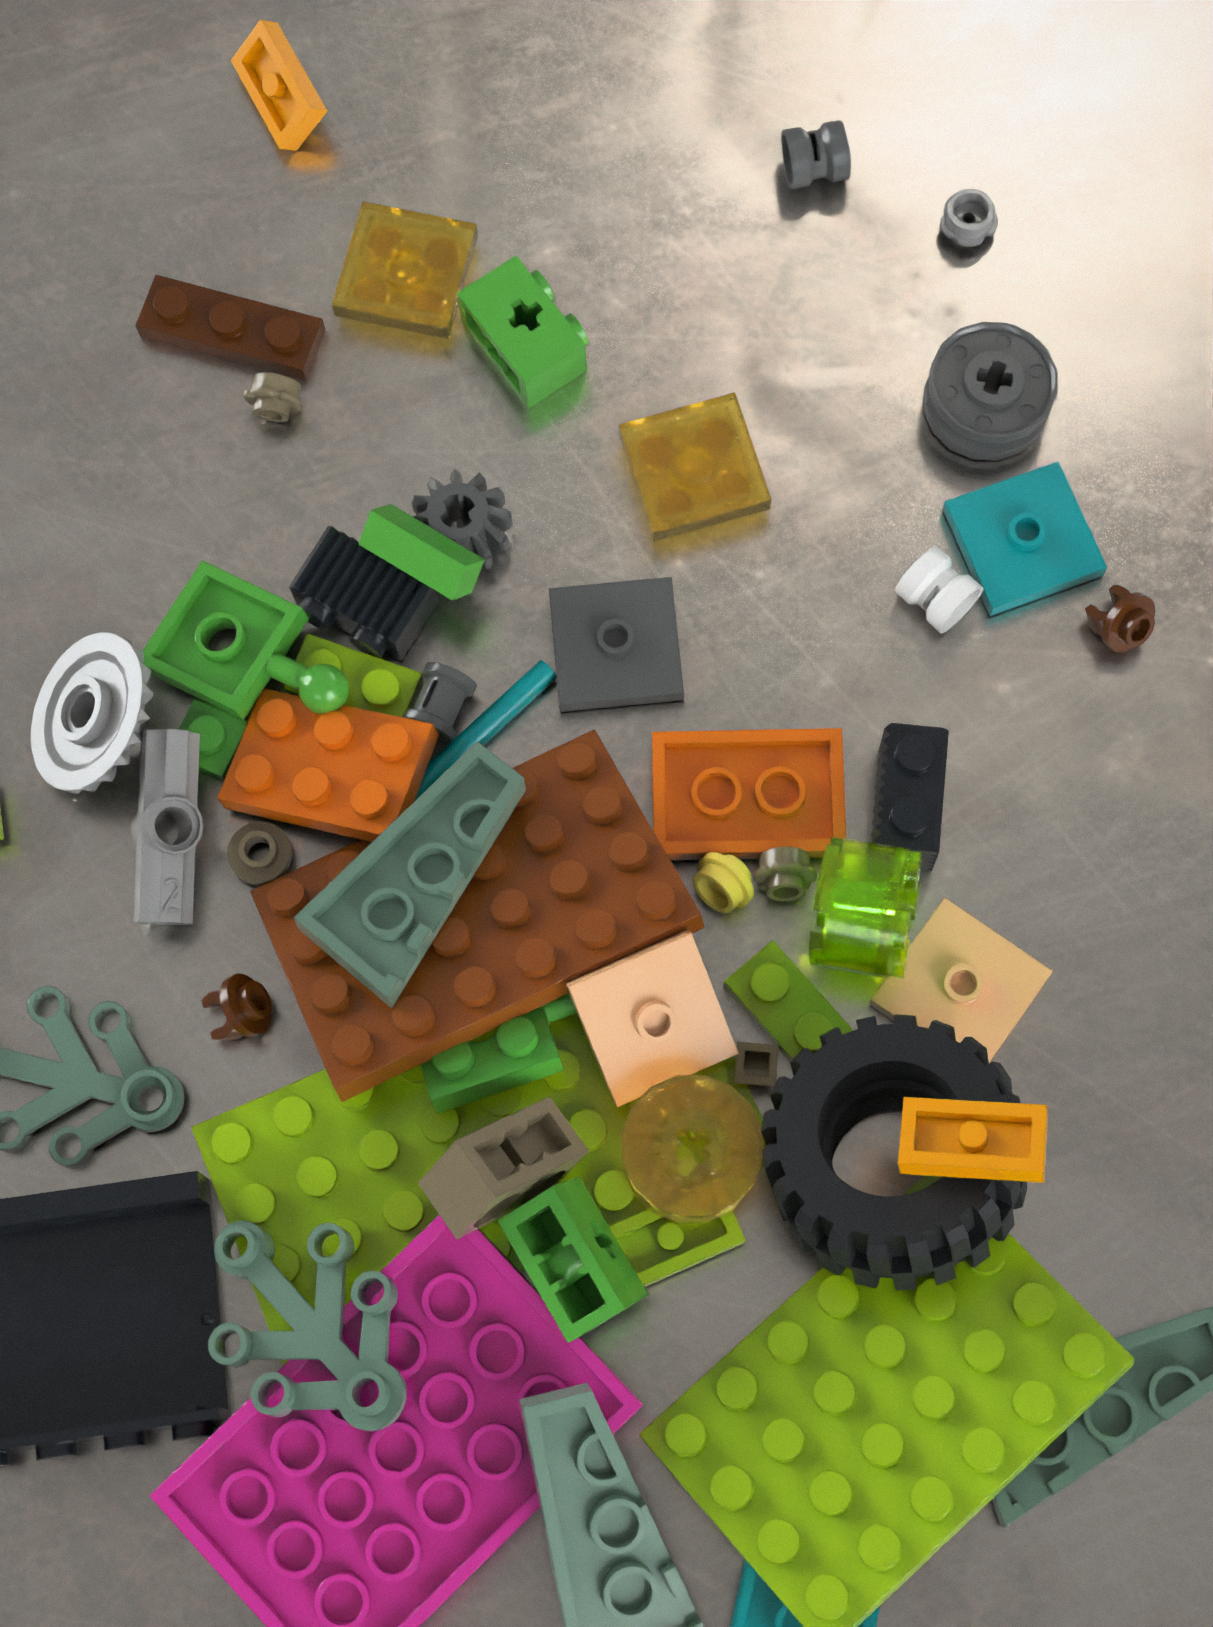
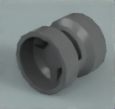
[781,120,851,190]

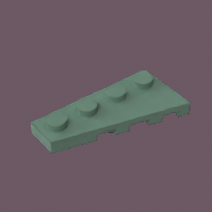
[294,741,526,1008]
[992,1306,1213,1527]
[519,1383,704,1627]

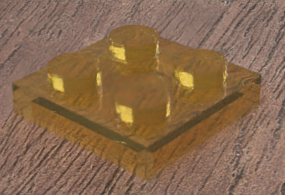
[332,201,478,339]
[619,392,771,542]

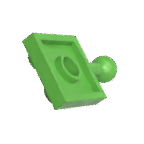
[142,560,349,721]
[421,993,577,1114]

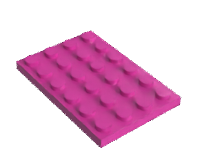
[149,1215,643,1627]

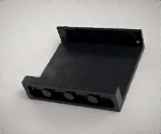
[0,1171,231,1467]

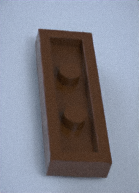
[135,274,326,381]

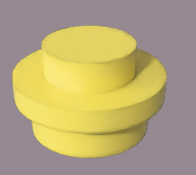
[693,852,754,913]

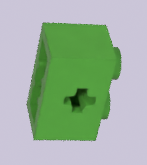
[457,255,589,409]
[498,1176,649,1343]

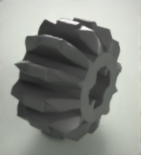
[411,468,513,570]

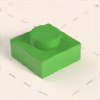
[178,698,248,782]

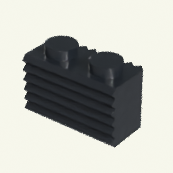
[289,526,439,661]
[869,723,949,872]

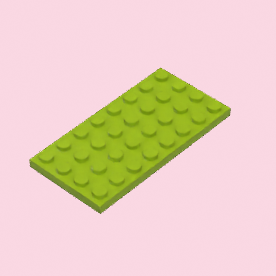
[191,1014,766,1365]

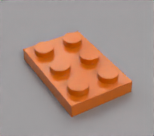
[217,689,439,842]
[652,728,847,860]

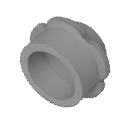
[940,188,999,246]

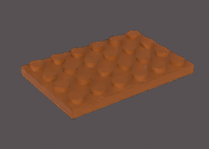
[250,729,705,1102]

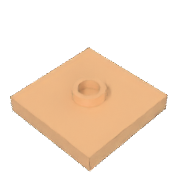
[870,897,1053,1063]
[565,930,739,1107]

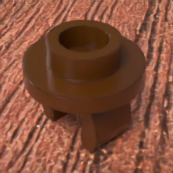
[1085,585,1155,653]
[201,973,272,1040]

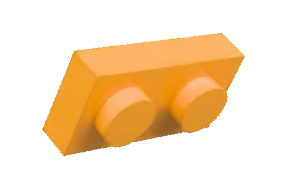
[231,19,327,151]
[898,1097,1048,1183]

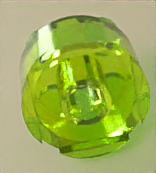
[809,836,922,979]

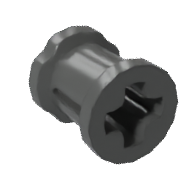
[402,662,477,744]

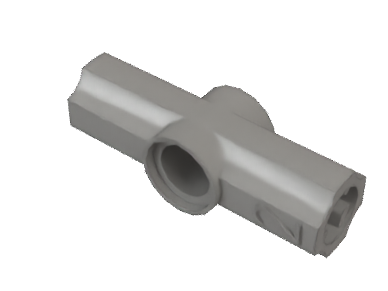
[130,729,204,925]

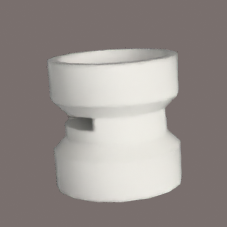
[895,546,983,634]

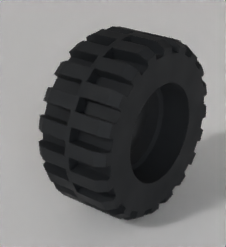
[761,1014,1027,1291]

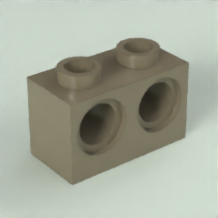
[418,1097,589,1240]

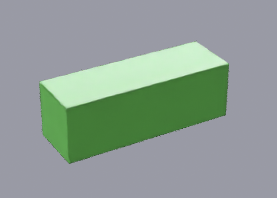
[358,504,485,601]

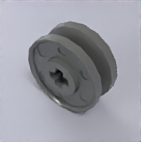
[924,321,1058,461]

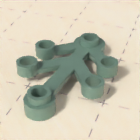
[0,986,185,1169]
[208,1221,407,1431]

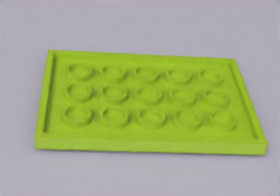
[639,1175,1135,1627]

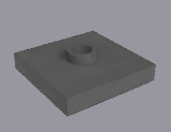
[549,577,684,712]

